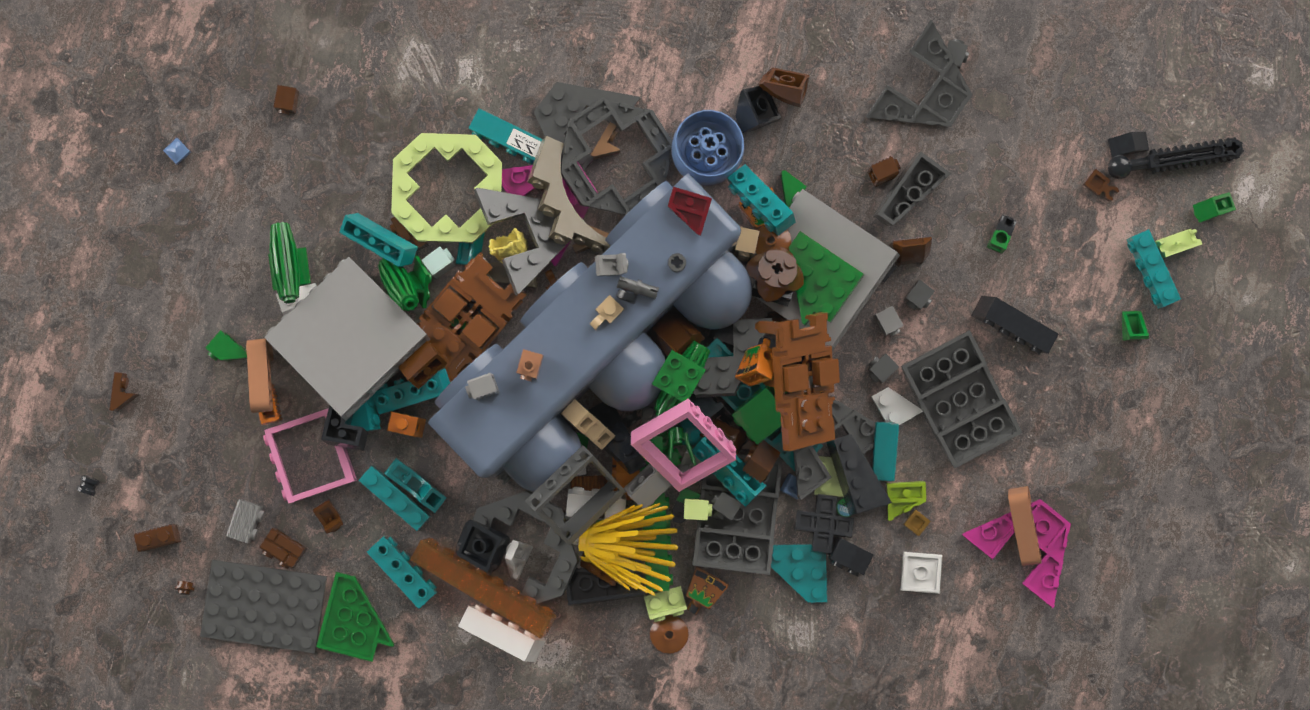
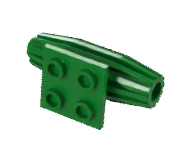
[268,222,311,304]
[378,255,431,311]
[652,341,710,416]

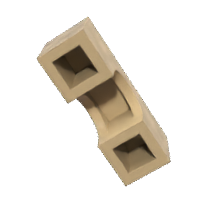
[734,227,759,262]
[561,399,615,450]

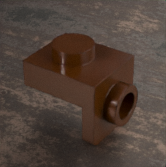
[313,499,343,534]

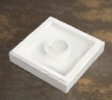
[900,552,942,594]

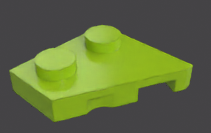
[886,481,926,521]

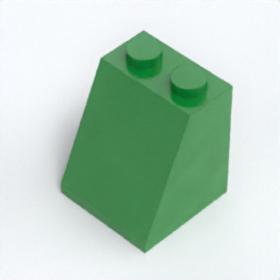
[732,377,788,445]

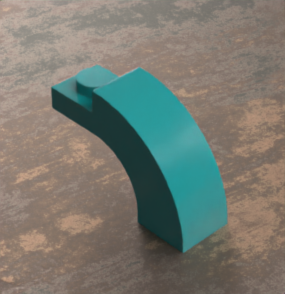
[384,458,447,513]

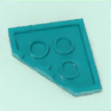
[771,544,827,603]

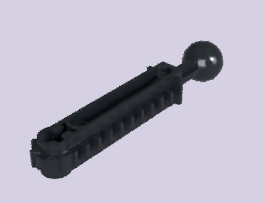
[1107,137,1244,179]

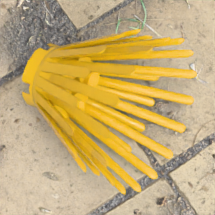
[578,503,678,596]

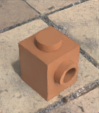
[516,349,544,382]

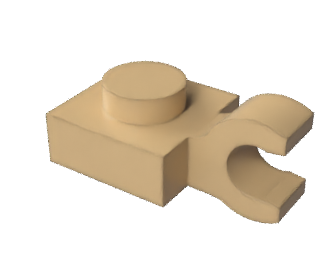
[590,295,624,330]

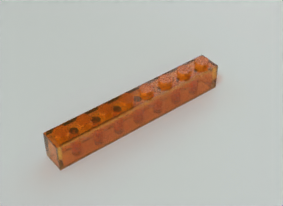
[410,537,557,639]

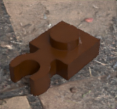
[1083,169,1119,202]

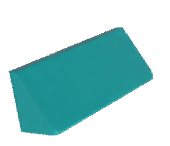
[872,422,899,481]

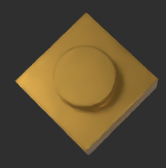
[903,509,931,536]

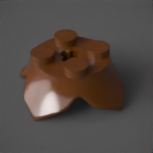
[746,247,804,302]

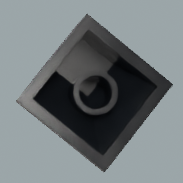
[735,86,782,133]

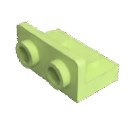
[644,586,687,622]

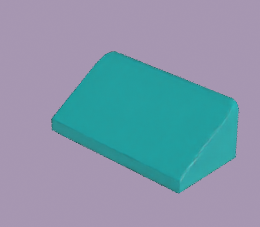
[456,232,485,266]

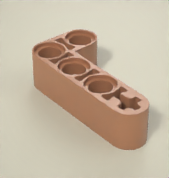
[246,338,273,413]
[1008,486,1042,567]

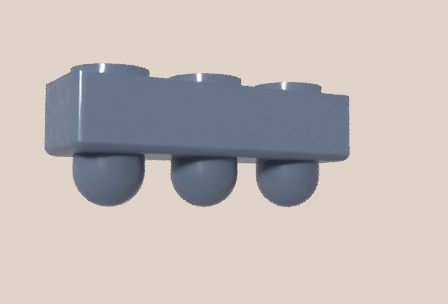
[428,173,752,492]

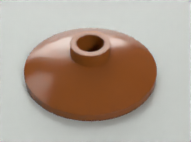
[755,225,792,254]
[650,615,689,653]

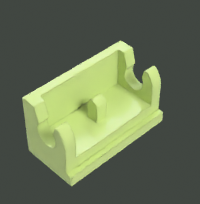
[1155,229,1202,258]

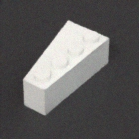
[458,604,545,662]

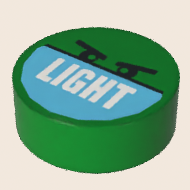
[836,498,852,517]

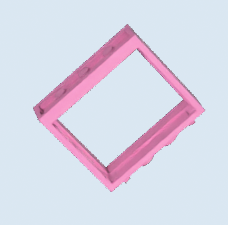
[631,399,737,492]
[263,408,357,504]

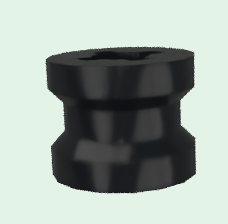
[76,475,100,496]

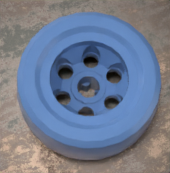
[671,110,744,186]

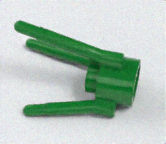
[668,427,697,466]

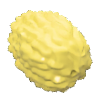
[488,228,528,264]

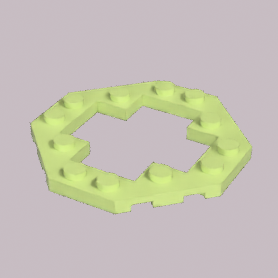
[391,133,502,243]

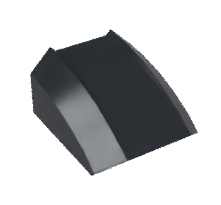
[456,519,510,573]

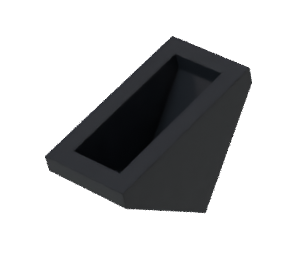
[1108,132,1149,158]

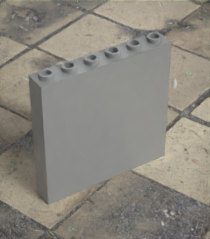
[746,189,900,351]
[264,257,430,420]

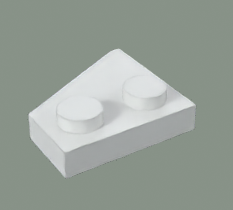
[871,387,923,425]
[505,540,533,581]

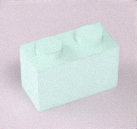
[422,247,455,279]

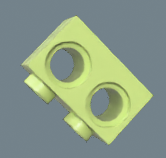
[684,498,712,520]

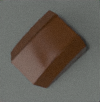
[758,67,810,107]
[888,237,932,267]
[652,312,705,356]

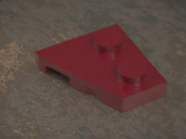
[668,187,712,236]

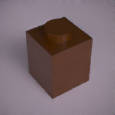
[273,85,300,116]

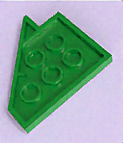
[789,231,864,326]
[316,572,395,662]

